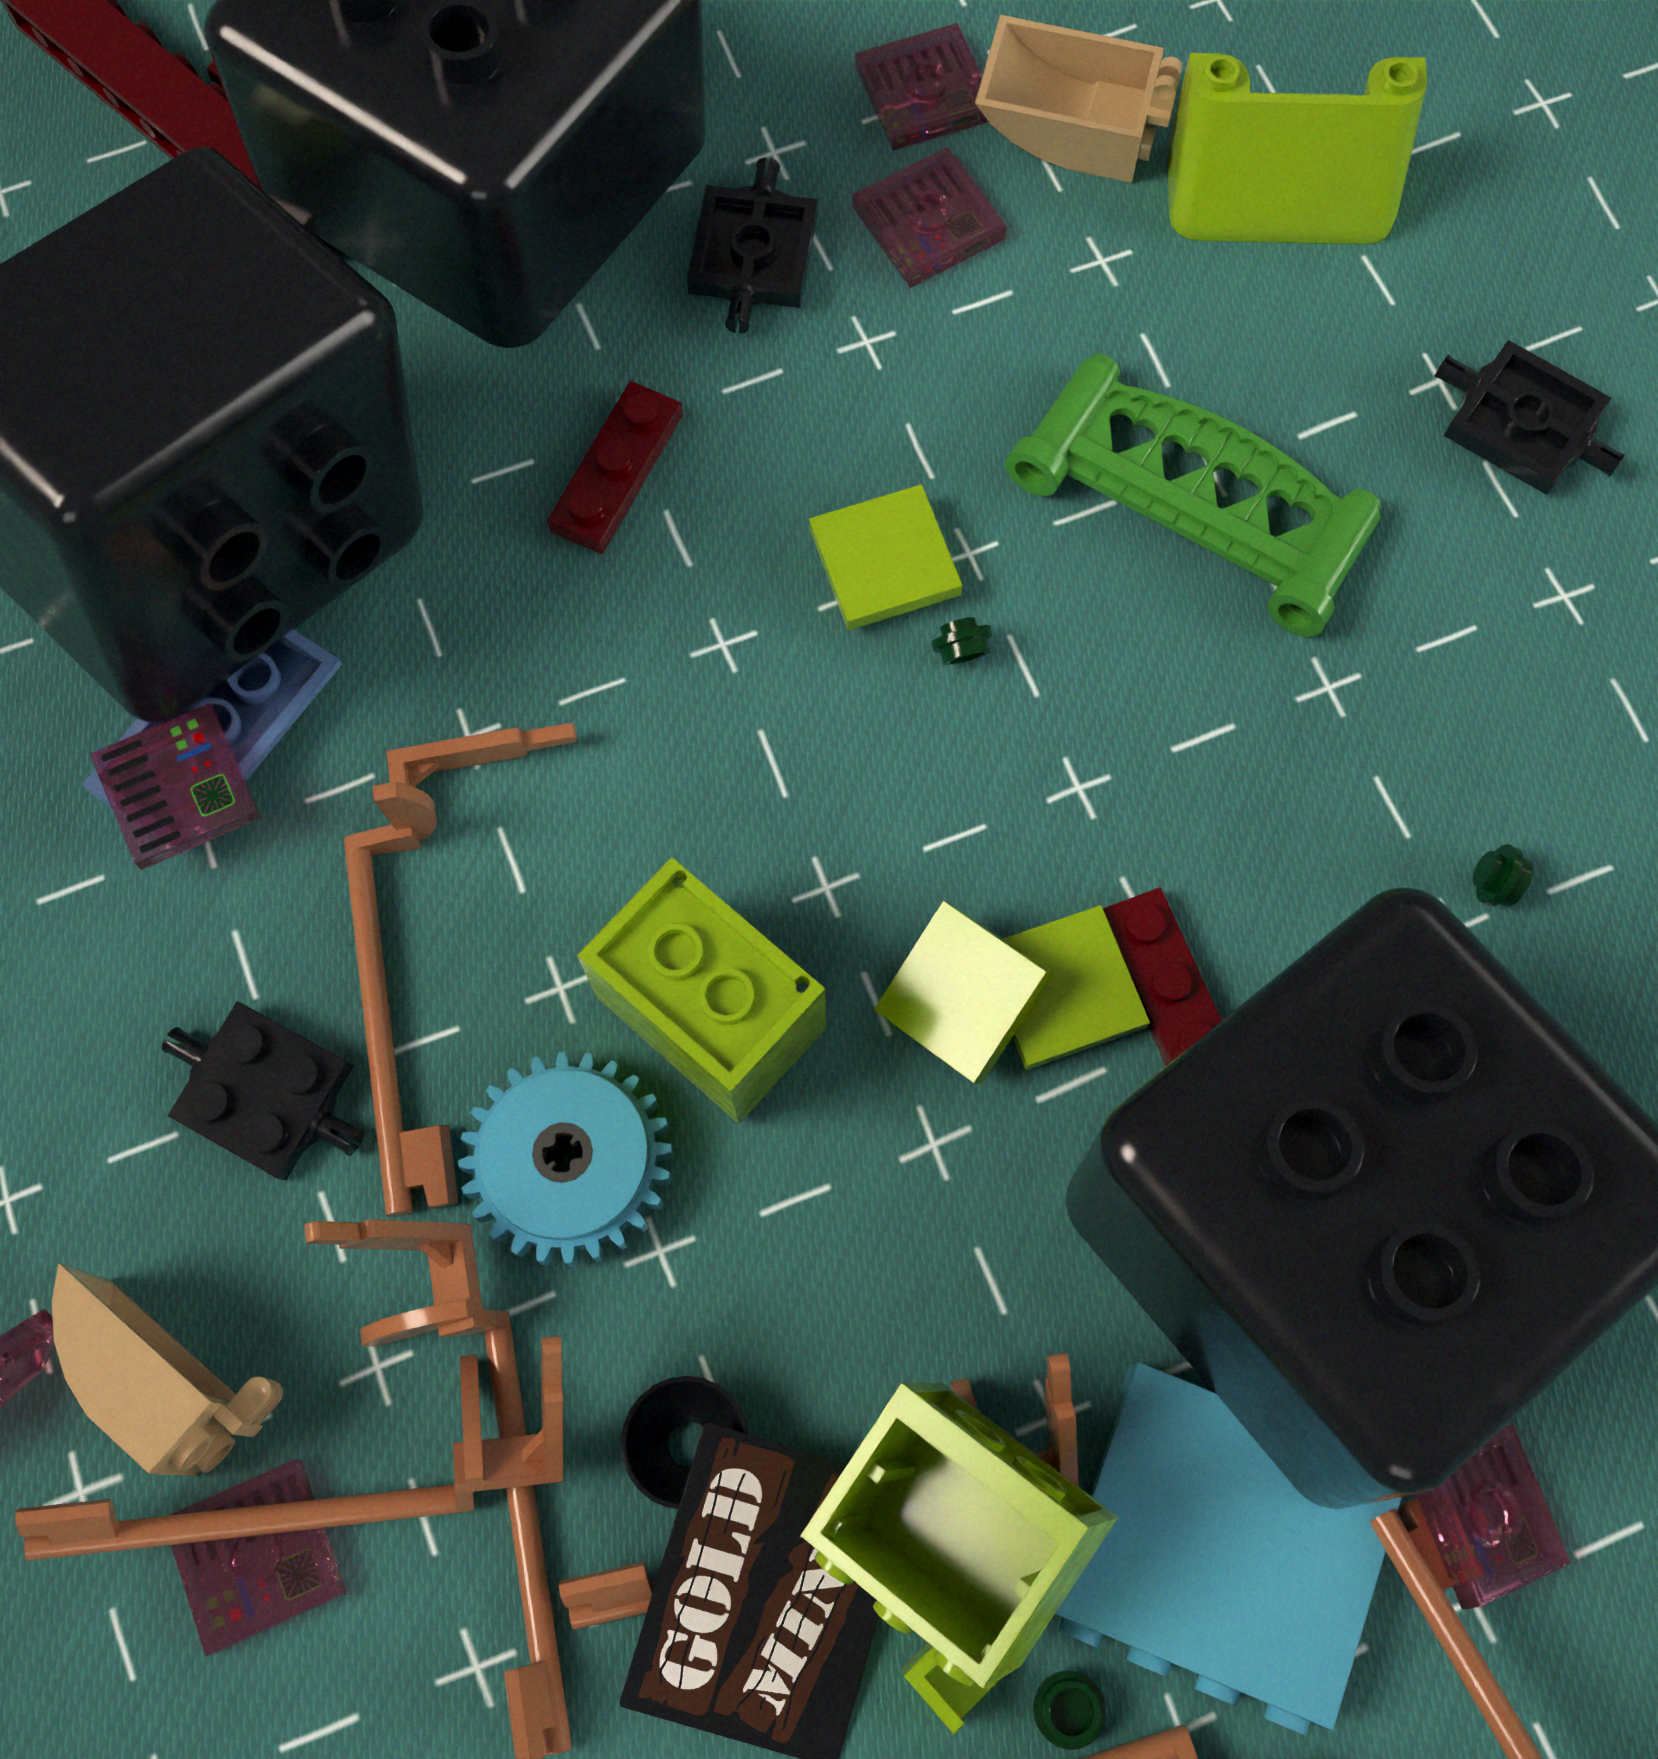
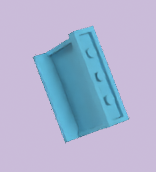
[1055,1362,1402,1736]

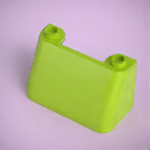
[1167,53,1427,244]

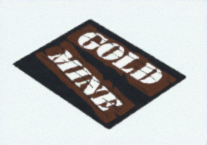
[620,1423,879,1759]

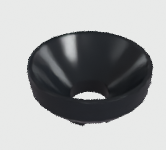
[621,1376,749,1509]

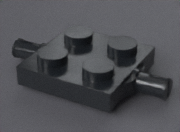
[687,157,818,334]
[1434,340,1625,495]
[162,1001,364,1181]

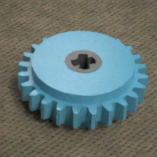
[458,1052,674,1267]

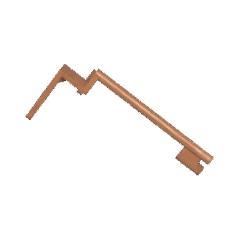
[344,723,577,1217]
[304,1219,572,1759]
[15,1336,563,1561]
[558,1352,1078,1630]
[1370,1497,1543,1759]

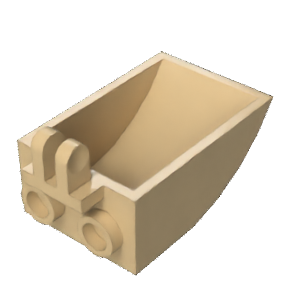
[975,15,1183,183]
[52,1263,283,1476]

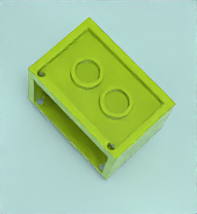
[577,857,826,1124]
[801,1383,1118,1688]

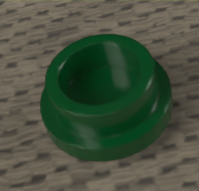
[931,617,993,665]
[1473,844,1533,907]
[1033,1671,1106,1750]

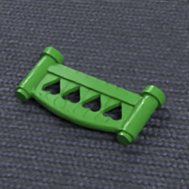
[1005,353,1381,637]

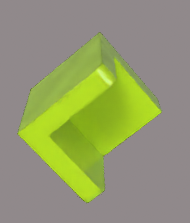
[901,1642,1000,1735]

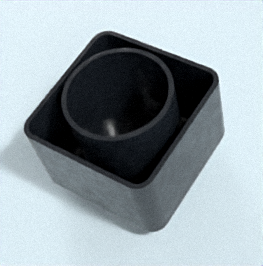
[204,0,705,348]
[0,147,423,722]
[1066,887,1658,1509]

